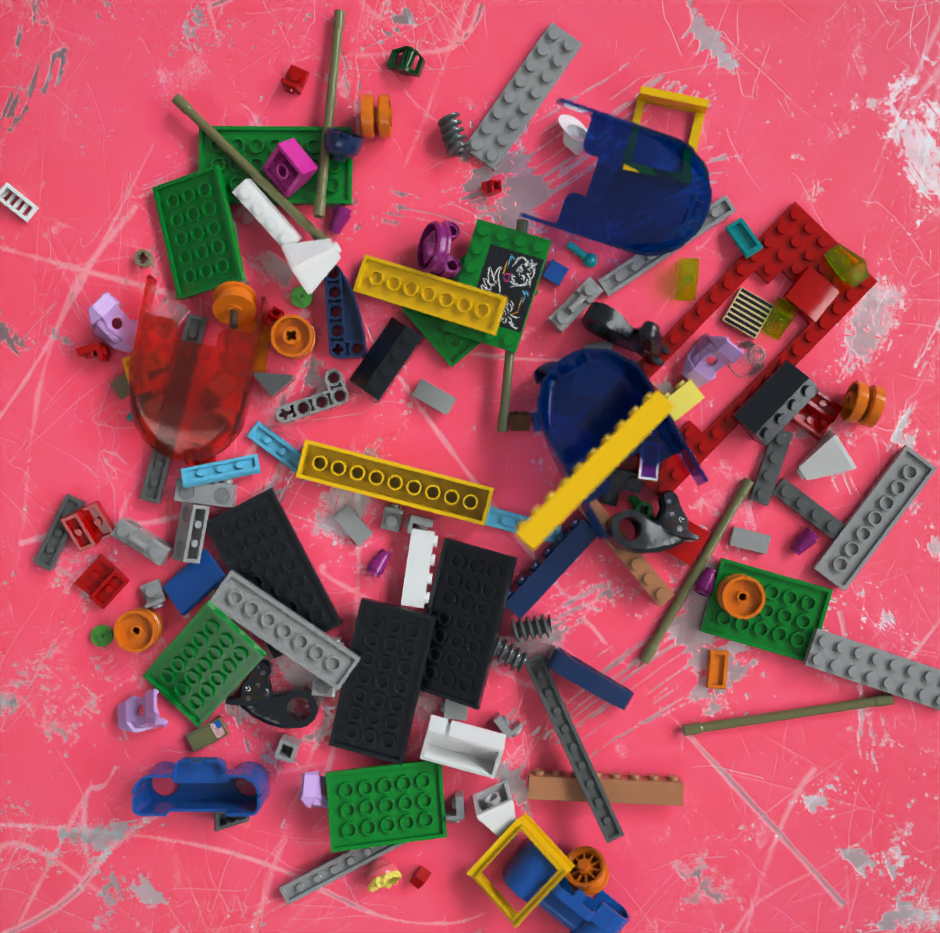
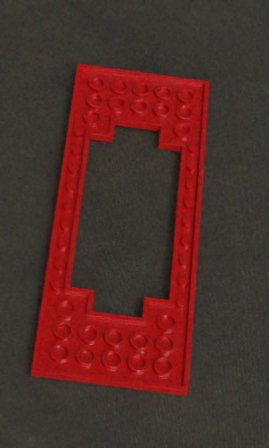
[581,202,878,496]

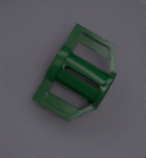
[387,46,425,78]
[627,493,655,520]

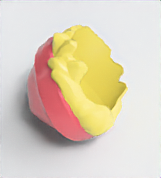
[364,858,402,892]

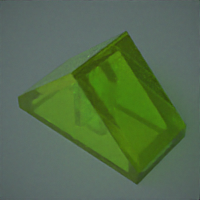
[761,297,795,340]

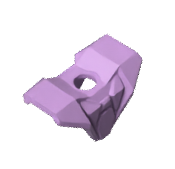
[88,292,148,353]
[681,333,744,388]
[118,689,168,733]
[299,771,328,809]

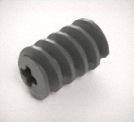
[438,112,470,158]
[511,614,552,642]
[492,635,528,673]

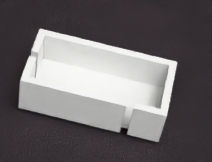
[419,714,506,779]

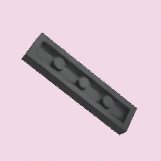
[748,430,793,506]
[772,478,845,540]
[33,494,86,571]

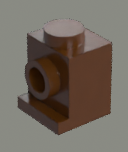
[509,411,530,431]

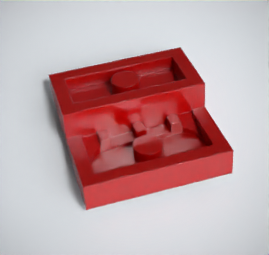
[783,266,839,322]
[791,391,843,441]
[60,500,115,552]
[665,520,711,566]
[74,554,130,609]

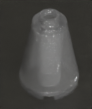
[727,340,767,378]

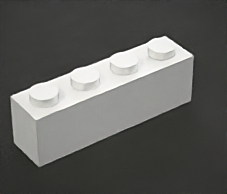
[232,179,304,246]
[401,527,438,608]

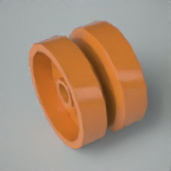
[361,94,393,139]
[270,315,317,360]
[841,380,886,428]
[716,573,765,619]
[113,606,164,653]

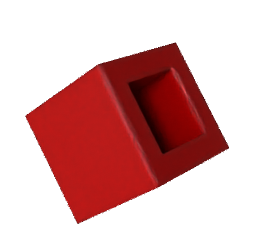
[481,179,502,197]
[264,306,284,327]
[409,866,432,889]

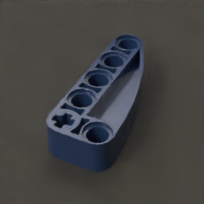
[324,265,368,360]
[545,645,634,710]

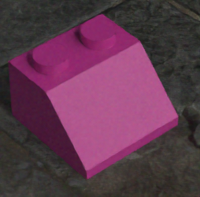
[262,138,318,199]

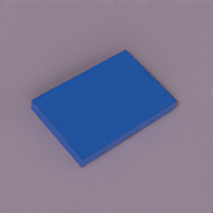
[163,548,226,616]

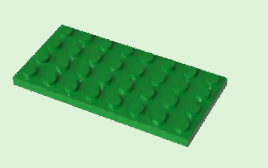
[199,126,353,206]

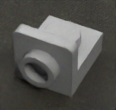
[381,503,404,532]
[404,514,434,534]
[140,578,168,610]
[493,712,523,739]
[445,790,465,823]

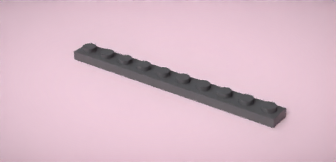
[140,313,209,504]
[524,653,624,843]

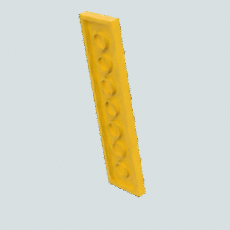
[353,254,508,336]

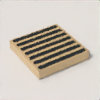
[721,287,774,340]

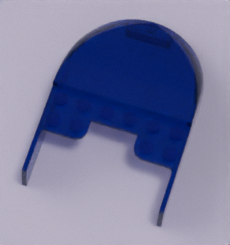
[519,97,712,256]
[537,348,709,541]

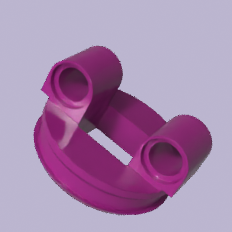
[417,220,461,280]

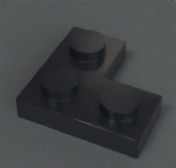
[597,467,643,507]

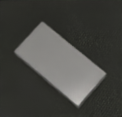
[334,505,374,546]
[728,526,771,554]

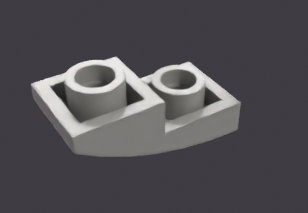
[412,379,457,415]

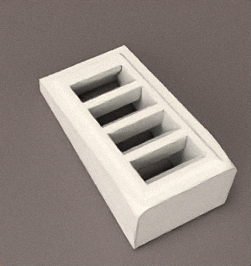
[0,182,40,223]

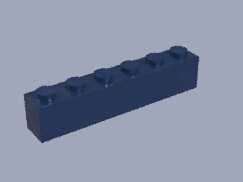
[506,516,599,619]

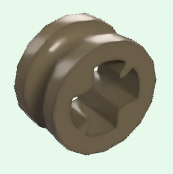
[134,249,154,268]

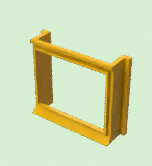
[621,86,710,186]
[466,813,575,928]

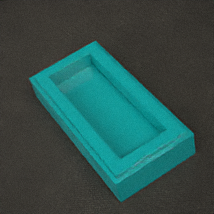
[725,217,763,259]

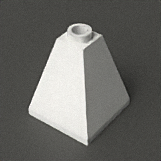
[281,238,342,295]
[796,431,857,480]
[472,779,518,840]

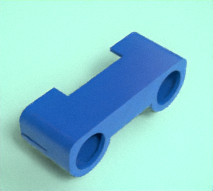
[132,757,270,816]
[502,839,630,933]

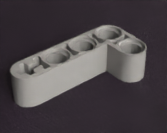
[275,369,350,423]

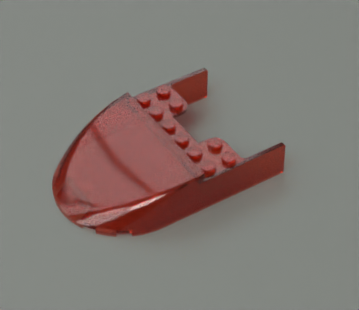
[129,274,268,461]

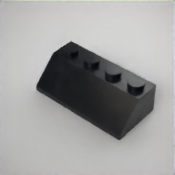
[350,317,424,402]
[732,360,820,446]

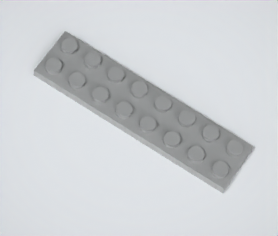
[464,22,583,171]
[812,445,937,591]
[210,570,361,690]
[802,627,940,710]

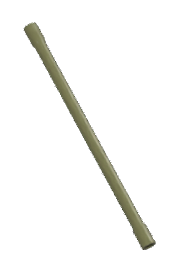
[313,9,346,219]
[172,94,328,240]
[497,219,528,432]
[639,477,754,665]
[682,693,894,736]

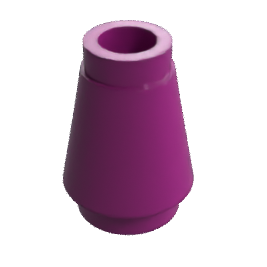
[329,204,352,235]
[791,527,819,556]
[366,549,391,578]
[694,567,717,597]

